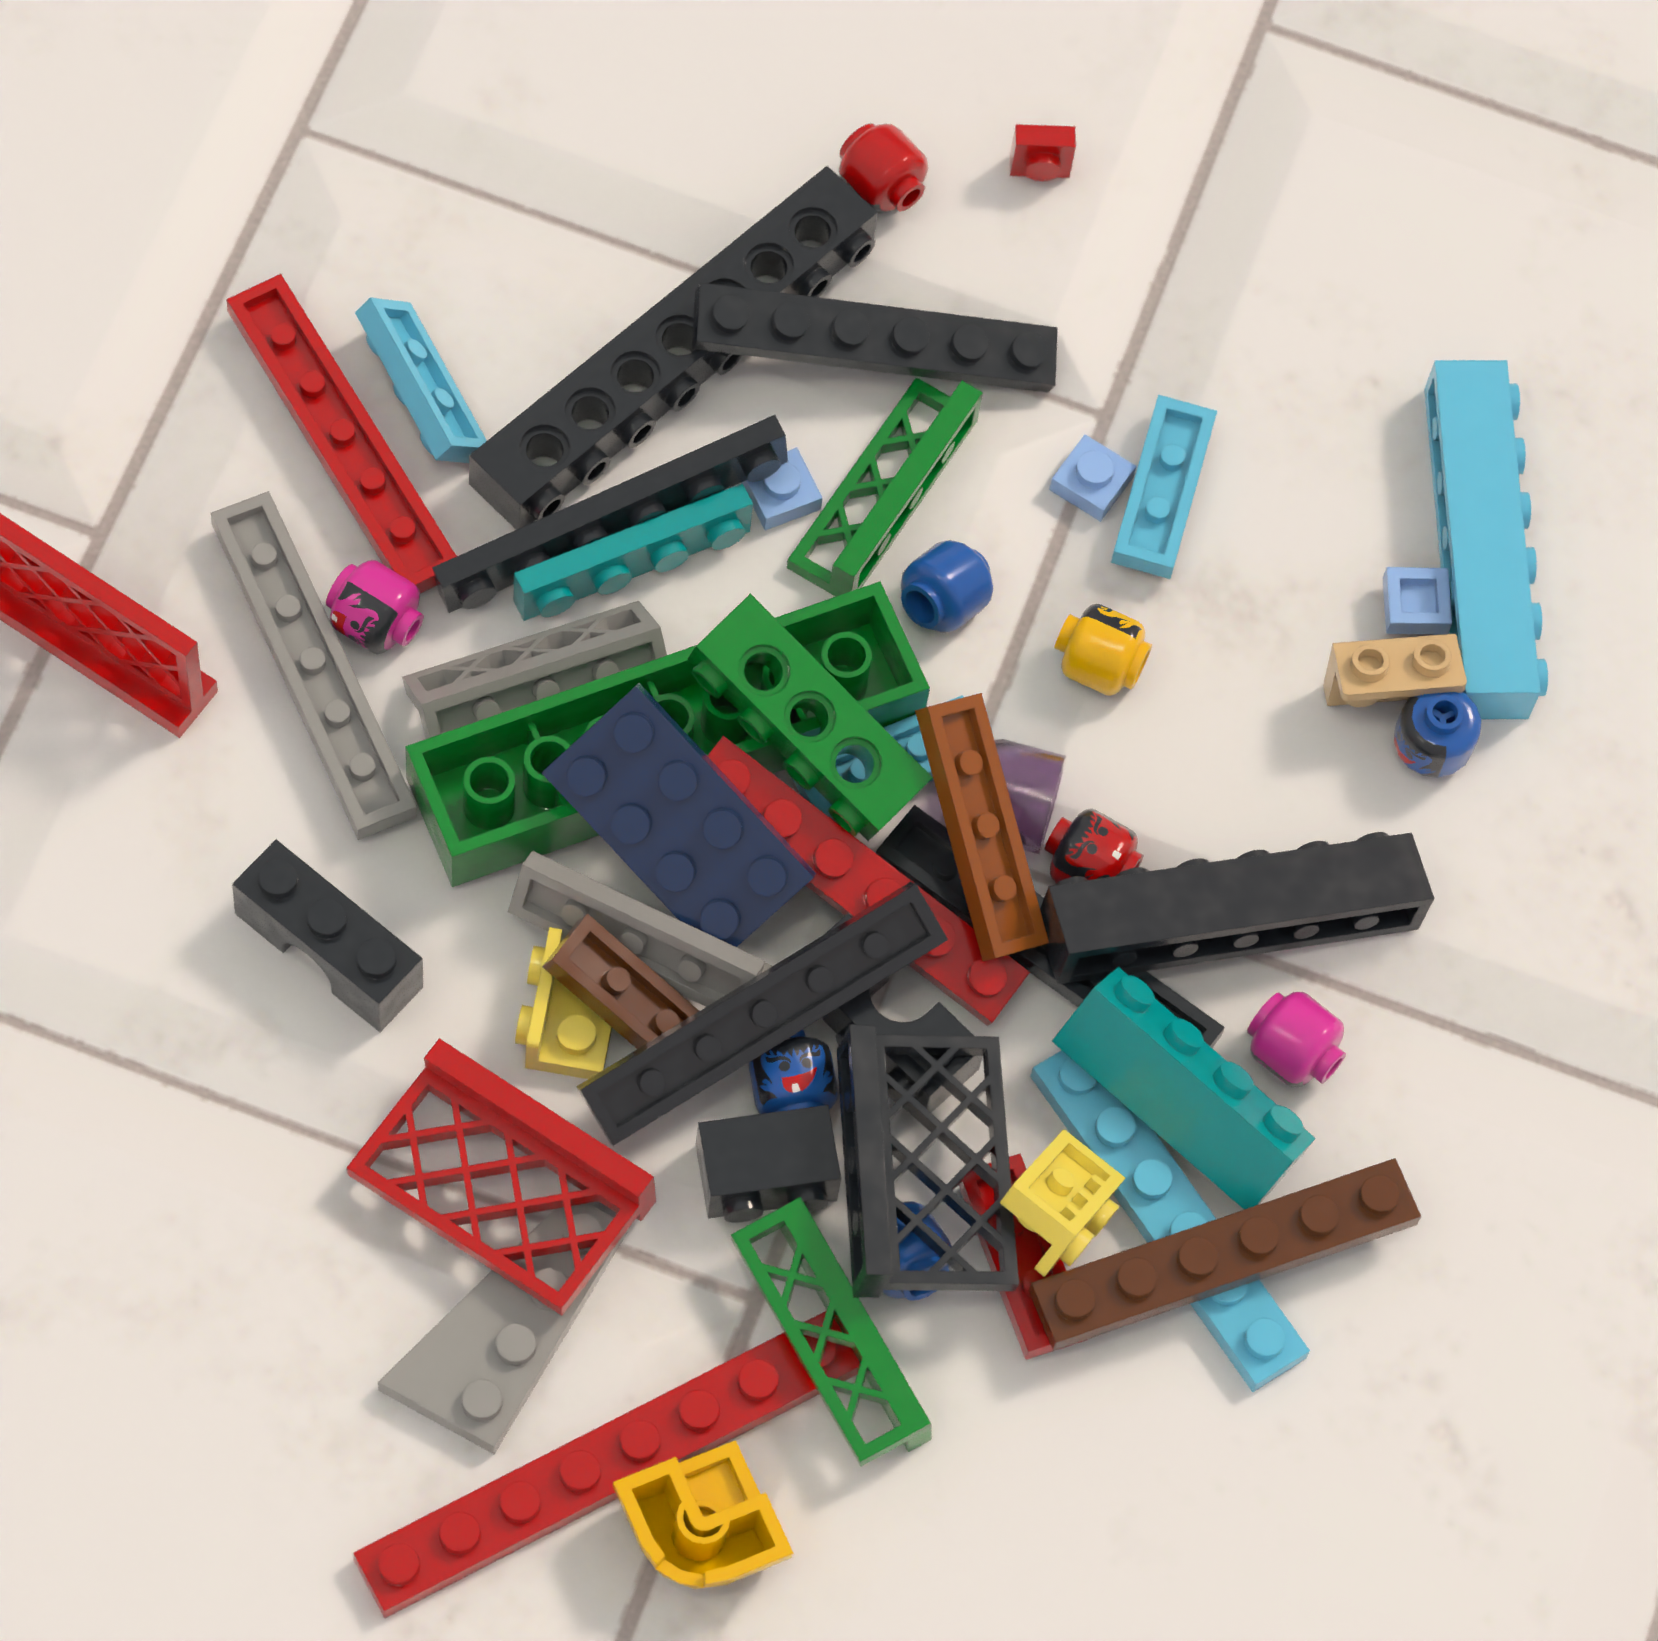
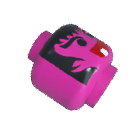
[326,560,424,654]
[1247,992,1346,1087]

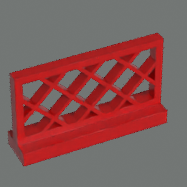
[0,513,218,738]
[346,1038,656,1316]

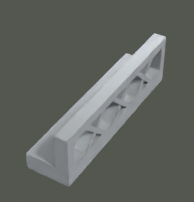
[402,601,667,739]
[508,851,772,1007]

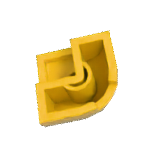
[613,1440,794,1589]

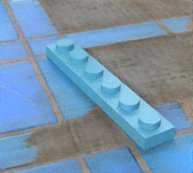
[1030,1050,1310,1393]

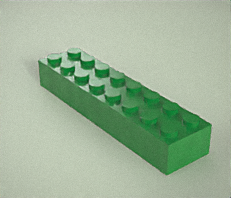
[405,581,930,887]

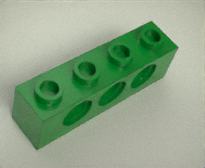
[687,593,933,841]

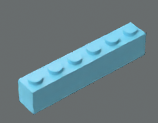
[1424,360,1548,719]

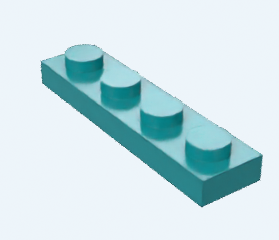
[513,483,753,621]

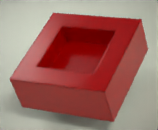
[1010,124,1076,181]

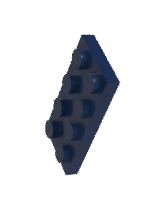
[542,683,816,948]

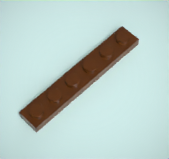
[1029,1158,1422,1351]

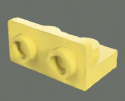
[515,927,612,1079]
[1000,1129,1125,1277]

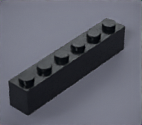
[1040,832,1435,985]

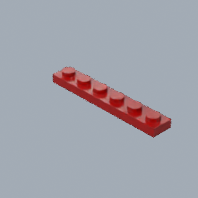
[226,274,457,594]
[708,736,1030,1026]

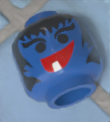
[1394,692,1482,778]
[748,1030,839,1114]

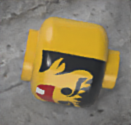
[1054,604,1152,696]

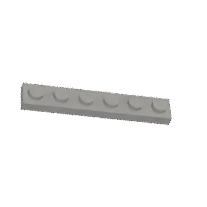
[211,491,417,840]

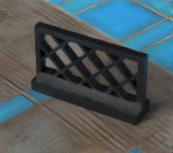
[837,1024,1019,1298]

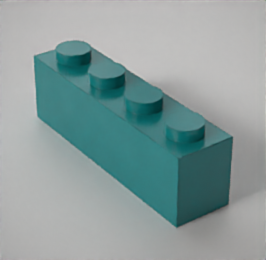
[1052,967,1316,1210]

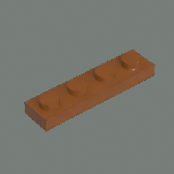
[915,693,1049,961]

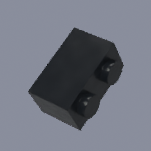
[695,1105,842,1223]

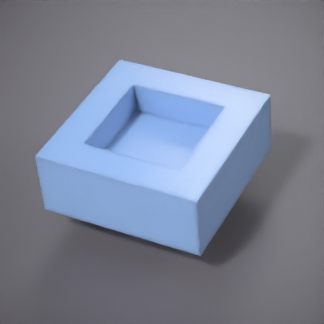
[1049,434,1136,522]
[741,448,823,530]
[1383,567,1452,635]

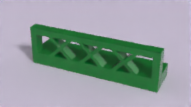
[786,377,983,597]
[731,1197,932,1467]

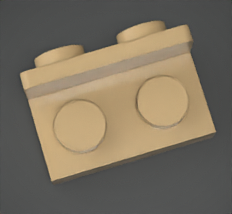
[1323,634,1467,707]

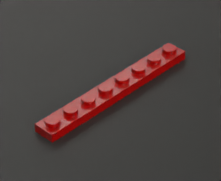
[353,1310,860,1619]

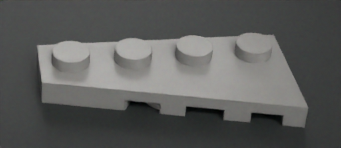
[378,1203,627,1454]

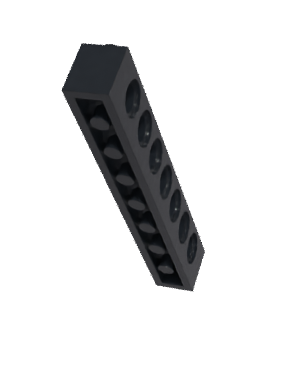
[469,166,878,530]

